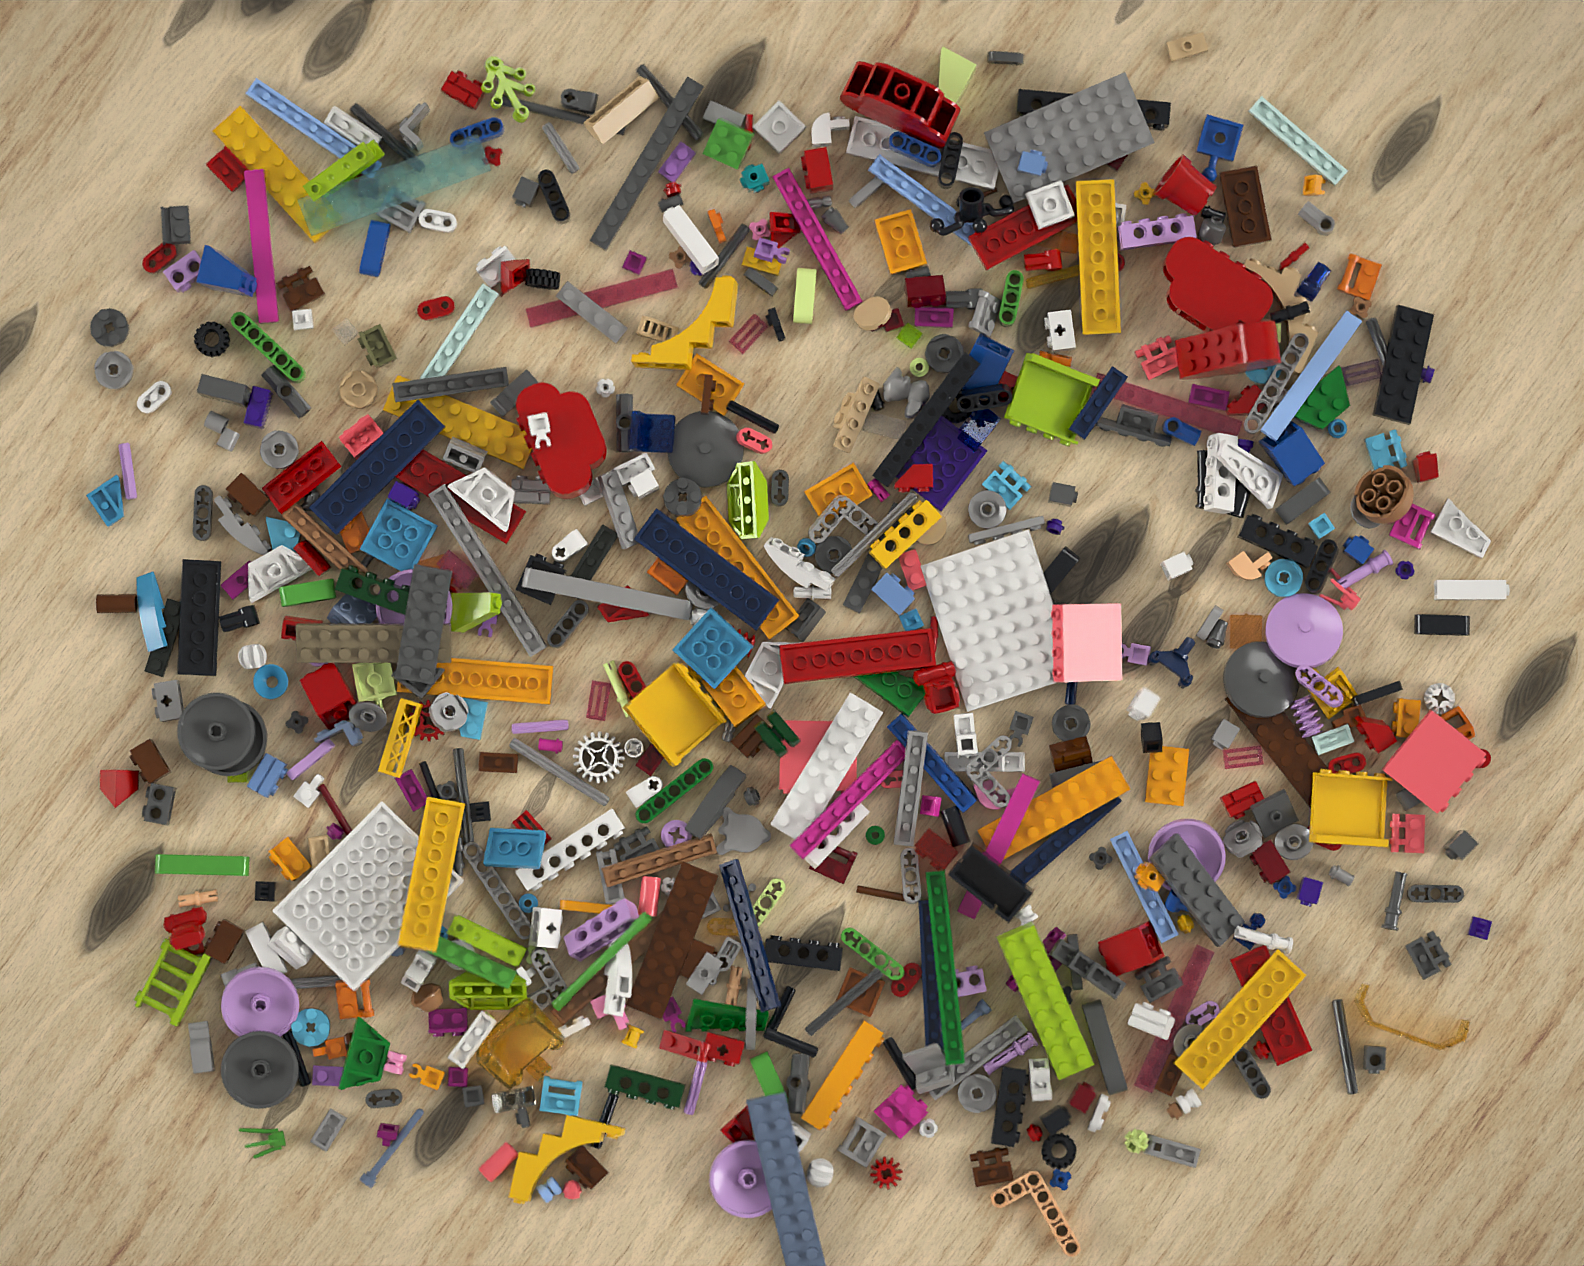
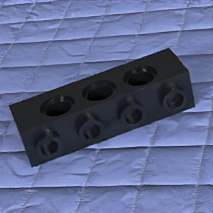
[1237,514,1318,568]
[765,935,843,971]
[991,1066,1029,1147]

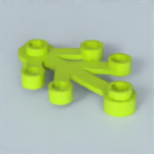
[481,56,535,123]

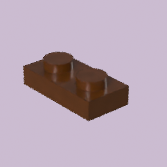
[701,374,716,415]
[479,752,519,773]
[1153,1053,1183,1097]

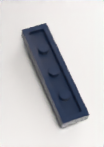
[1069,366,1128,440]

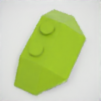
[727,461,769,540]
[449,971,527,1010]

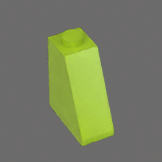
[451,593,502,633]

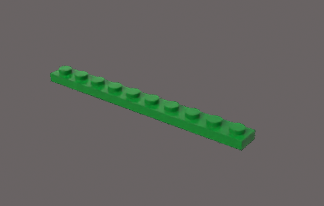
[926,870,965,1065]

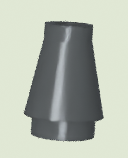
[821,206,849,234]
[1206,619,1228,649]

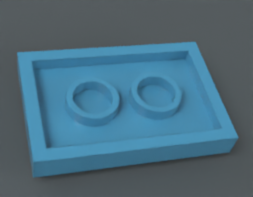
[483,828,546,869]

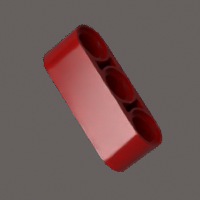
[618,661,646,698]

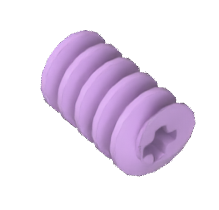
[1290,695,1324,738]

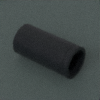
[1226,478,1251,518]
[940,806,970,848]

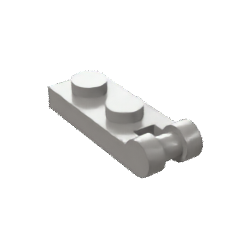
[596,848,625,905]
[1143,1134,1201,1168]

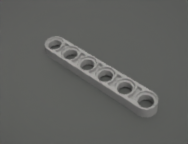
[1243,333,1309,434]
[463,842,531,939]

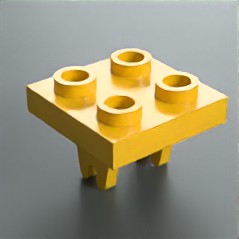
[1307,667,1358,720]

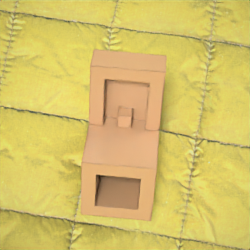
[1226,551,1273,580]

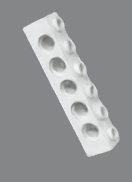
[515,809,625,892]

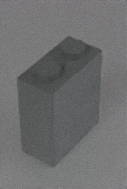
[197,374,251,407]

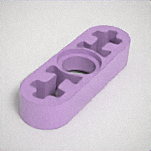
[1296,665,1343,708]
[286,738,335,781]

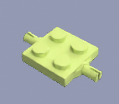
[352,663,397,710]

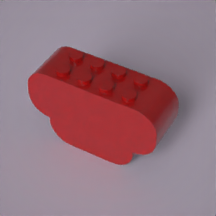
[840,61,961,148]
[1163,237,1273,333]
[1175,321,1281,380]
[516,382,607,499]

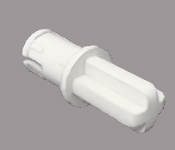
[793,585,831,600]

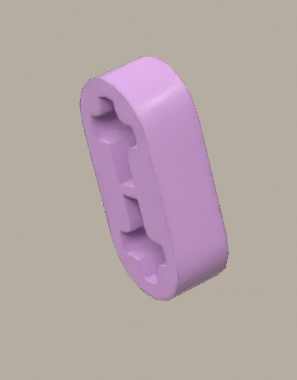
[1185,1001,1219,1026]

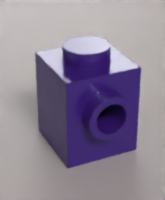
[1296,877,1323,907]

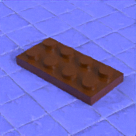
[1219,166,1272,248]

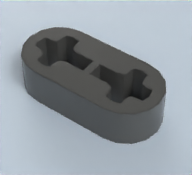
[987,51,1024,65]
[744,267,778,296]
[771,469,789,506]
[365,1088,403,1108]

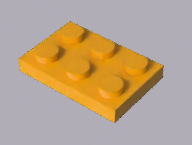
[874,209,927,275]
[676,353,745,416]
[804,462,873,523]
[701,666,766,728]
[1145,746,1189,806]

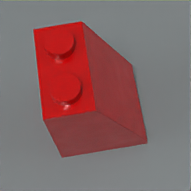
[299,663,358,730]
[1098,921,1165,977]

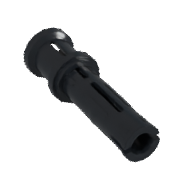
[1195,450,1208,509]

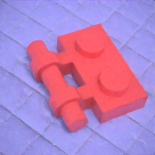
[1134,335,1178,381]
[1389,814,1425,853]

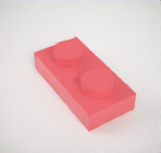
[898,549,927,591]

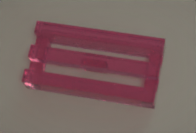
[729,313,769,354]
[586,680,611,721]
[1222,745,1263,769]

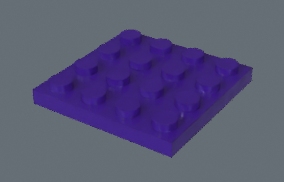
[896,416,988,511]

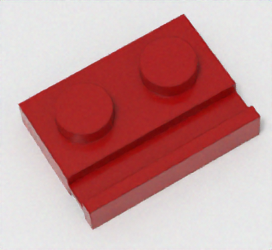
[205,145,249,193]

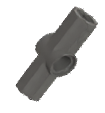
[261,365,311,419]
[616,394,634,453]
[787,1054,810,1114]

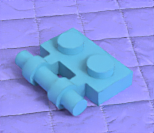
[1364,429,1408,470]
[981,461,1032,510]

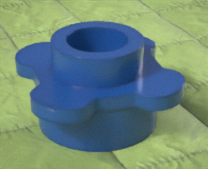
[1273,876,1296,899]
[1050,1169,1071,1191]

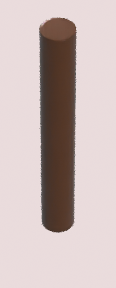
[856,885,914,902]

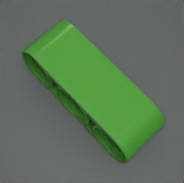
[998,270,1024,327]
[279,579,337,607]
[750,1052,788,1104]

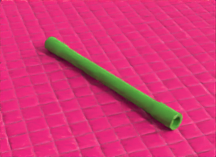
[551,912,652,1011]

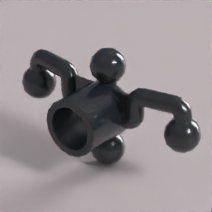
[929,187,1014,236]

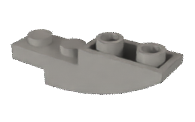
[213,495,271,555]

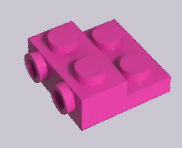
[874,1084,928,1139]

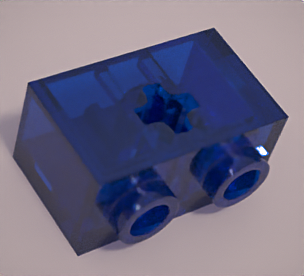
[957,409,1001,452]

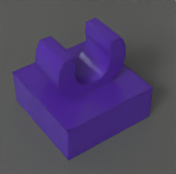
[1468,916,1492,940]

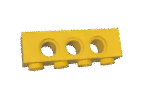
[869,500,942,569]

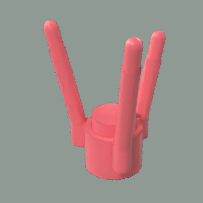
[1319,568,1361,610]

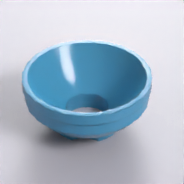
[253,664,289,699]

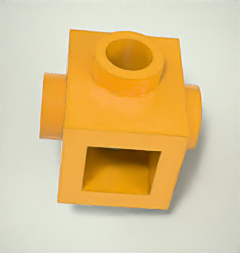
[1134,862,1165,892]

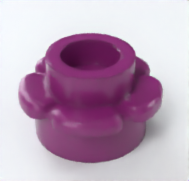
[326,823,344,840]

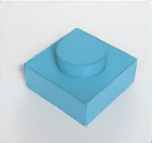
[1308,513,1335,540]

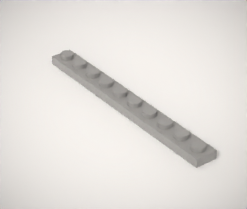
[428,484,547,657]

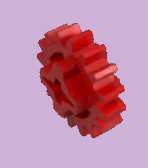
[409,700,448,742]

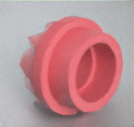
[562,1180,582,1199]

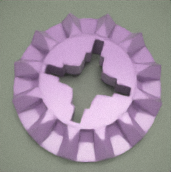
[661,820,692,847]

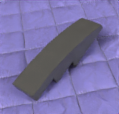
[685,765,746,840]
[1049,938,1126,1000]

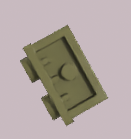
[358,324,397,369]

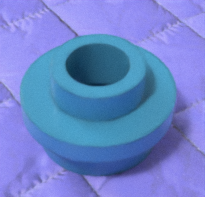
[1328,419,1347,438]
[797,538,816,557]
[519,894,538,913]

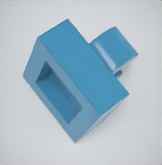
[899,608,924,631]

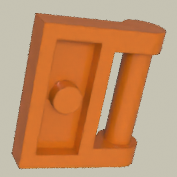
[1337,254,1382,301]
[335,978,375,1019]

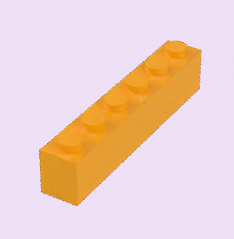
[801,1020,885,1130]

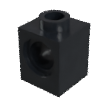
[1141,722,1163,753]

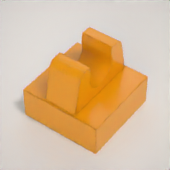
[1303,174,1326,196]

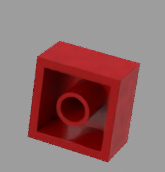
[801,147,833,194]

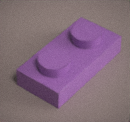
[658,141,696,182]
[312,1065,343,1086]

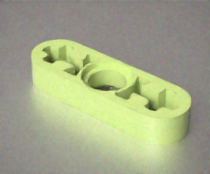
[753,878,786,926]

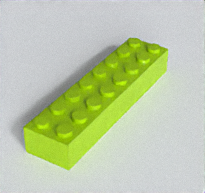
[996,921,1094,1080]

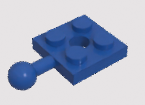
[1196,114,1244,182]

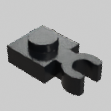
[766,307,786,342]

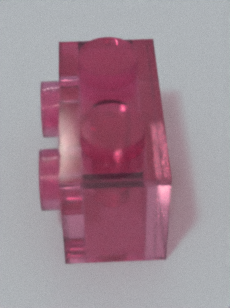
[436,550,479,590]

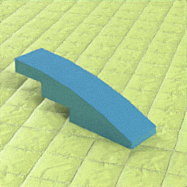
[136,572,168,652]

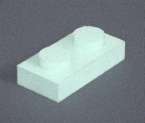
[1311,724,1354,755]

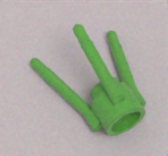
[239,1128,286,1159]

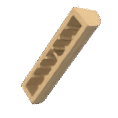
[583,76,659,144]

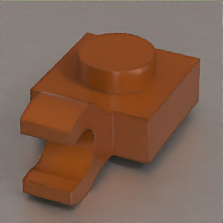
[1331,704,1366,729]

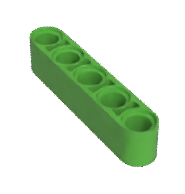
[231,312,306,383]
[155,854,250,876]

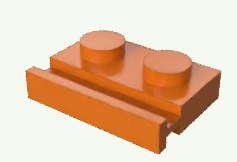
[340,511,369,554]

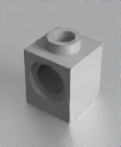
[1211,719,1240,750]

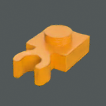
[409,1063,445,1090]

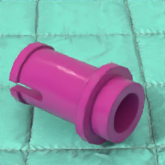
[867,478,890,502]
[538,738,563,754]

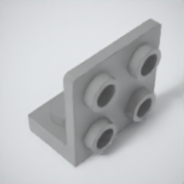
[903,1043,954,1094]

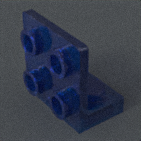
[629,411,675,453]

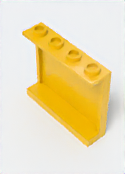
[623,663,727,766]
[1309,769,1392,847]

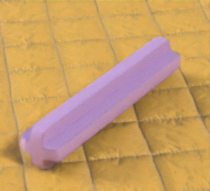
[118,443,137,499]
[512,720,569,734]
[684,1061,708,1115]

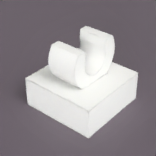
[292,309,314,331]
[515,967,536,986]

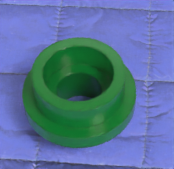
[866,826,885,845]

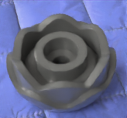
[301,488,320,511]

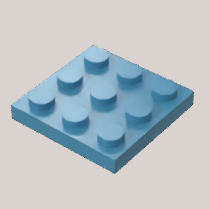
[359,499,437,571]
[673,607,754,689]

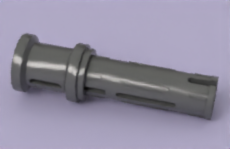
[1381,871,1408,931]

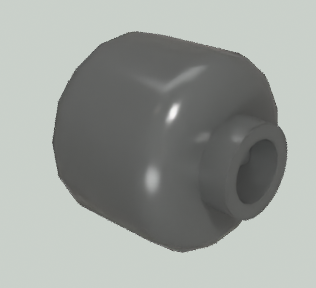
[1198,216,1226,246]

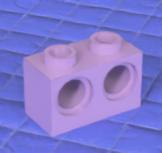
[163,250,201,293]
[955,965,987,997]

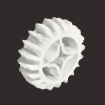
[573,731,625,783]

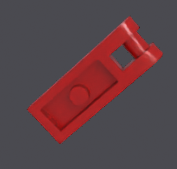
[659,1030,712,1063]

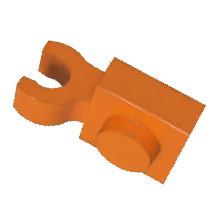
[312,1036,347,1059]

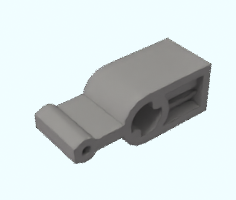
[709,936,742,986]
[188,1021,215,1074]

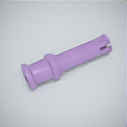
[1336,549,1393,589]
[983,1031,1038,1075]

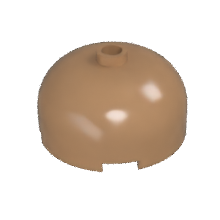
[1354,465,1414,524]

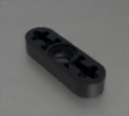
[1351,681,1403,706]

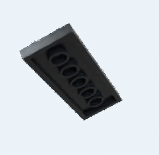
[1372,305,1434,425]
[177,559,221,676]

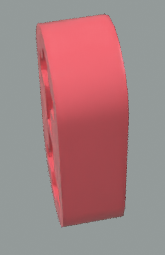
[736,427,772,454]
[880,770,903,788]

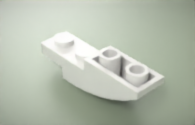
[764,537,836,591]
[603,938,632,1017]

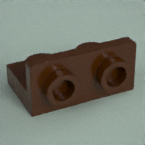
[565,1145,609,1190]

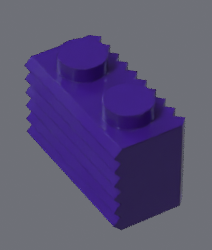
[243,386,273,429]
[388,481,420,511]

